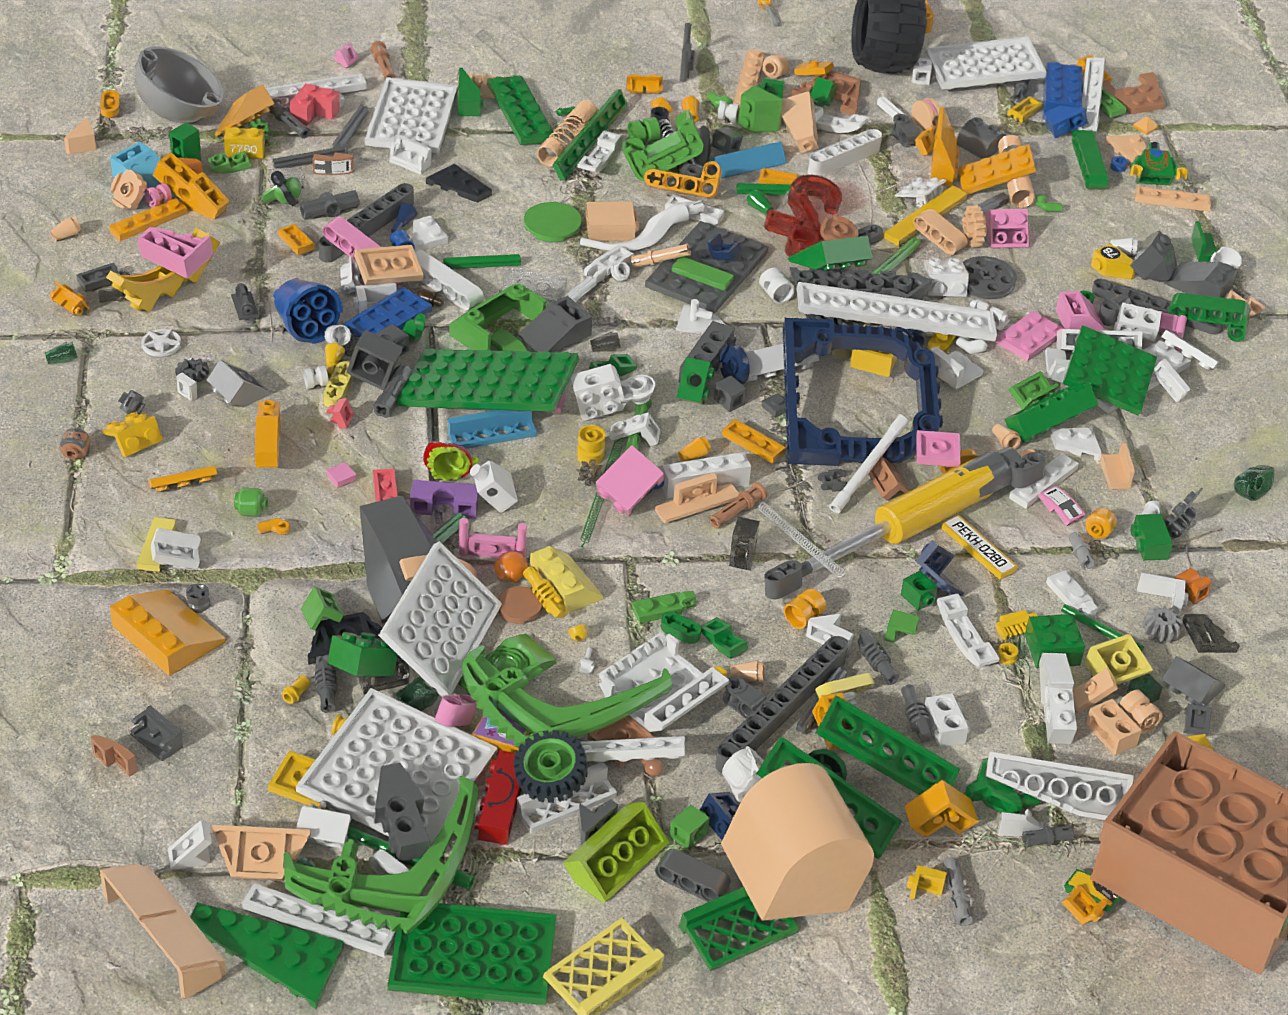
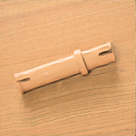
[631,243,691,268]

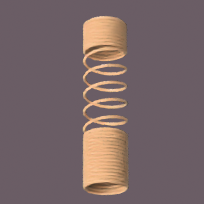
[537,100,598,167]
[998,135,1035,208]

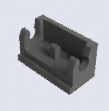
[130,705,183,761]

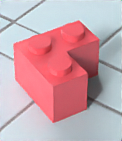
[290,83,340,125]

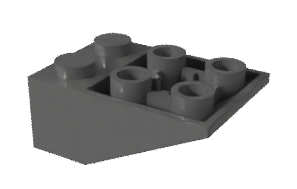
[519,295,593,352]

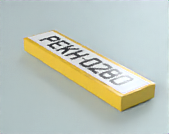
[941,515,1017,580]

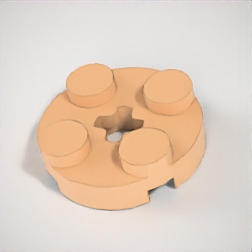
[111,170,147,209]

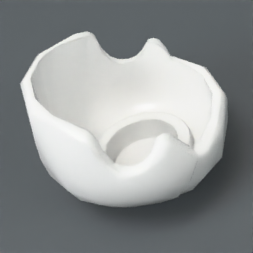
[1210,247,1242,269]

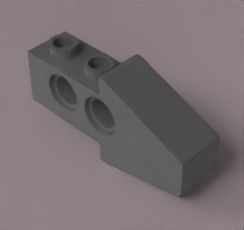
[374,762,430,862]

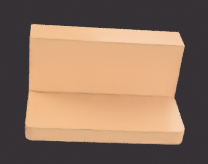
[1100,442,1135,489]

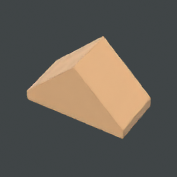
[64,118,96,154]

